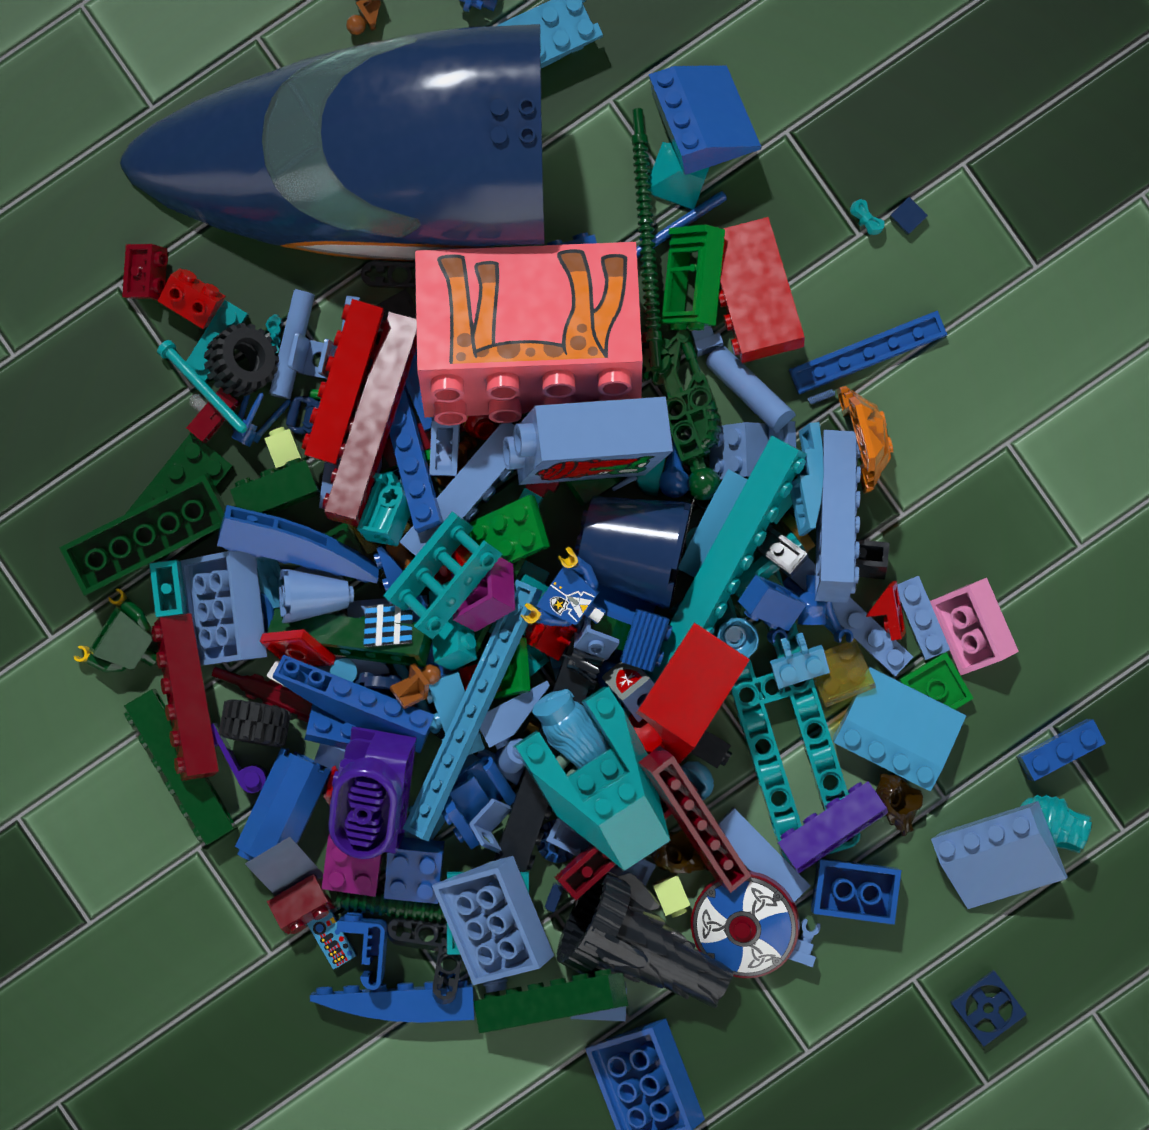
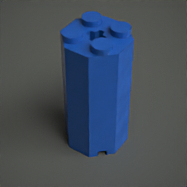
[235,747,331,860]

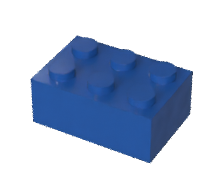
[811,858,902,925]

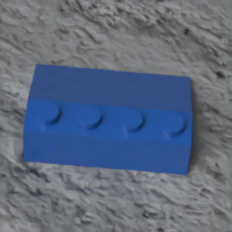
[649,65,761,175]
[585,1018,705,1130]

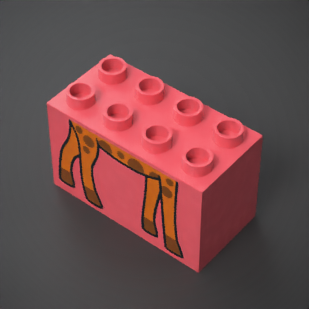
[415,242,642,425]

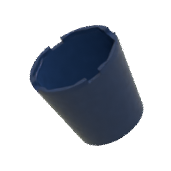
[575,496,692,610]

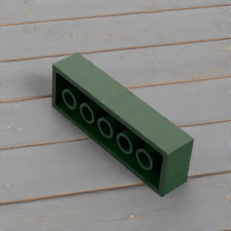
[59,473,226,596]

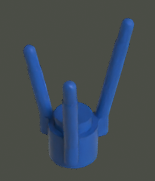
[231,393,291,447]

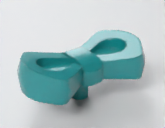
[850,199,885,235]

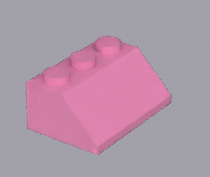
[930,578,1019,675]

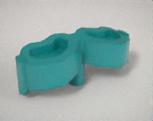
[265,314,282,356]

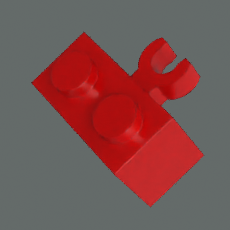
[523,608,578,661]

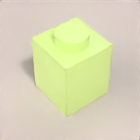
[264,427,304,470]
[652,873,690,918]

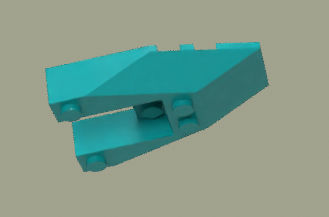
[512,687,670,871]

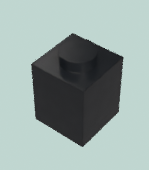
[691,730,732,769]

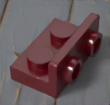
[122,244,168,301]

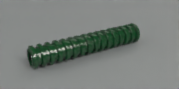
[335,891,447,924]

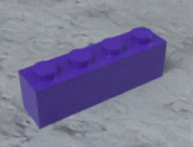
[778,782,888,874]

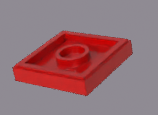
[260,629,336,667]

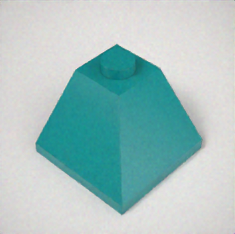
[648,142,710,210]

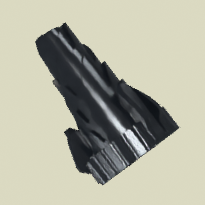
[557,871,733,1008]

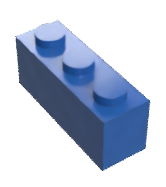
[1016,719,1106,781]

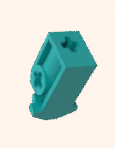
[357,472,410,546]

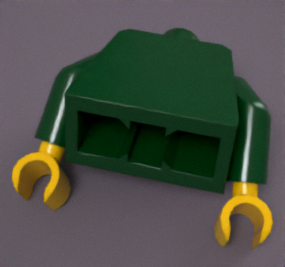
[73,589,157,673]

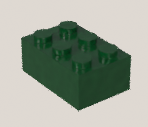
[230,458,321,515]

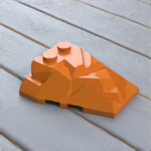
[837,386,893,493]

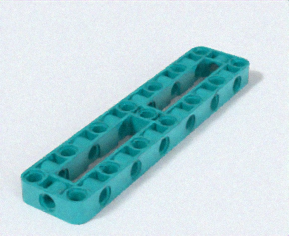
[684,527,861,863]

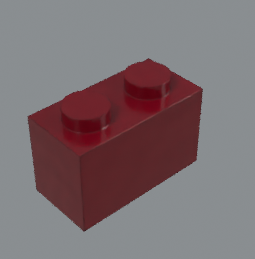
[267,874,334,934]

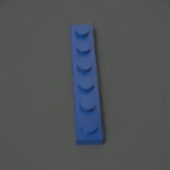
[390,384,443,533]

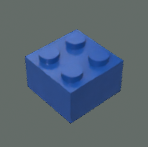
[384,837,445,904]

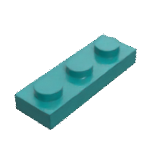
[186,300,248,383]

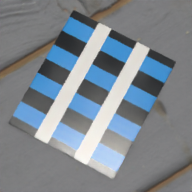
[364,604,413,647]

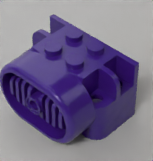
[329,726,417,859]

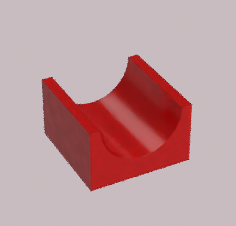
[628,622,750,764]

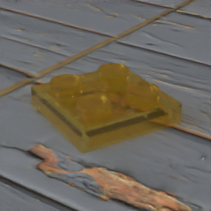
[813,639,876,707]

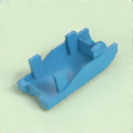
[497,0,603,68]

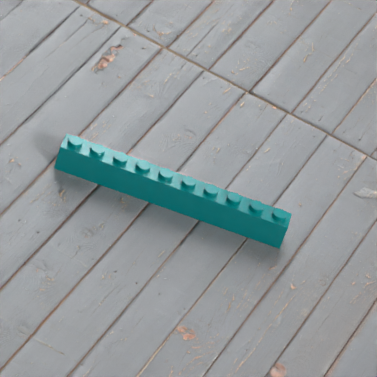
[644,435,807,683]

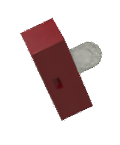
[186,387,240,444]

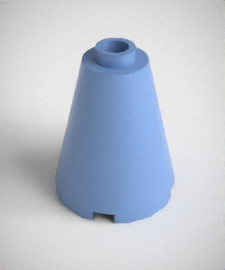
[279,569,354,623]

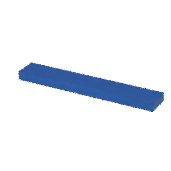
[789,310,947,395]

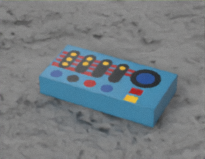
[307,910,357,969]

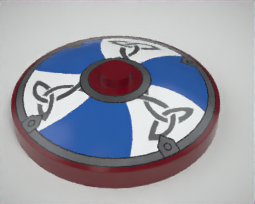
[691,871,800,978]

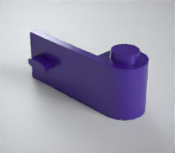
[211,723,269,793]

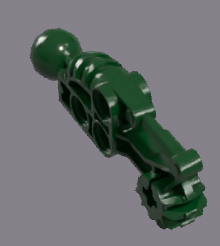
[642,330,721,501]

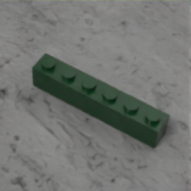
[267,608,432,668]
[124,689,237,845]
[474,969,629,1034]

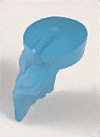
[532,689,611,769]

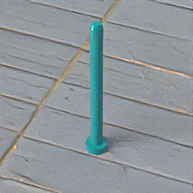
[157,340,247,433]

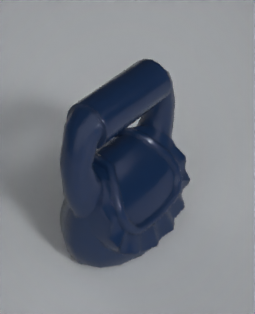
[286,396,320,435]

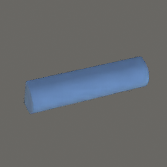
[269,289,315,399]
[706,346,796,433]

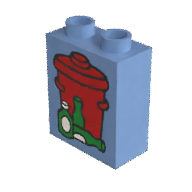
[503,397,673,485]

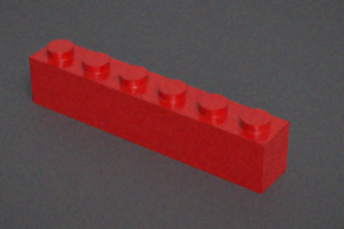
[301,299,384,466]

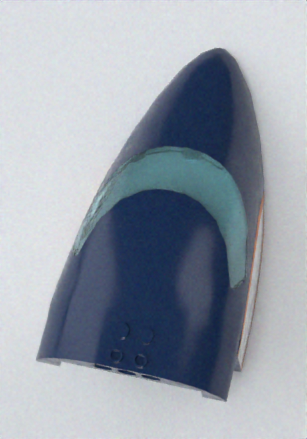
[120,24,545,262]

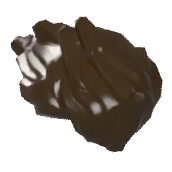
[875,773,923,836]
[650,829,709,874]

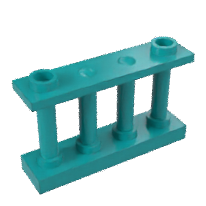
[383,511,502,639]

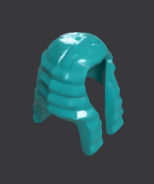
[1020,795,1092,853]

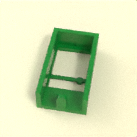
[660,225,725,331]

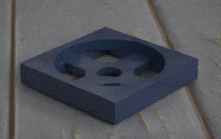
[950,970,1027,1047]

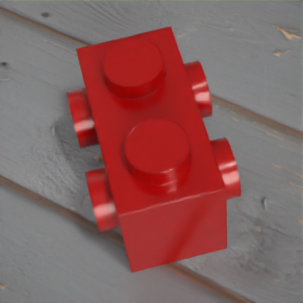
[158,268,226,329]

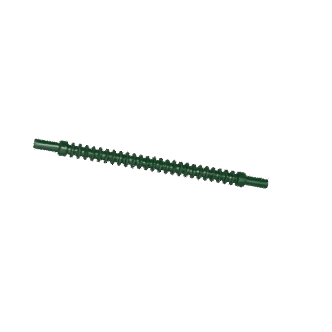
[631,108,662,369]

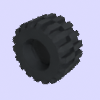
[204,323,279,397]
[218,699,291,747]

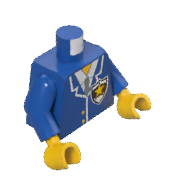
[520,547,606,627]

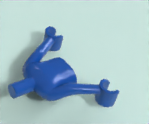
[767,575,854,644]

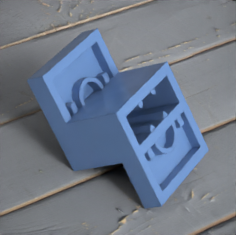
[709,421,797,481]

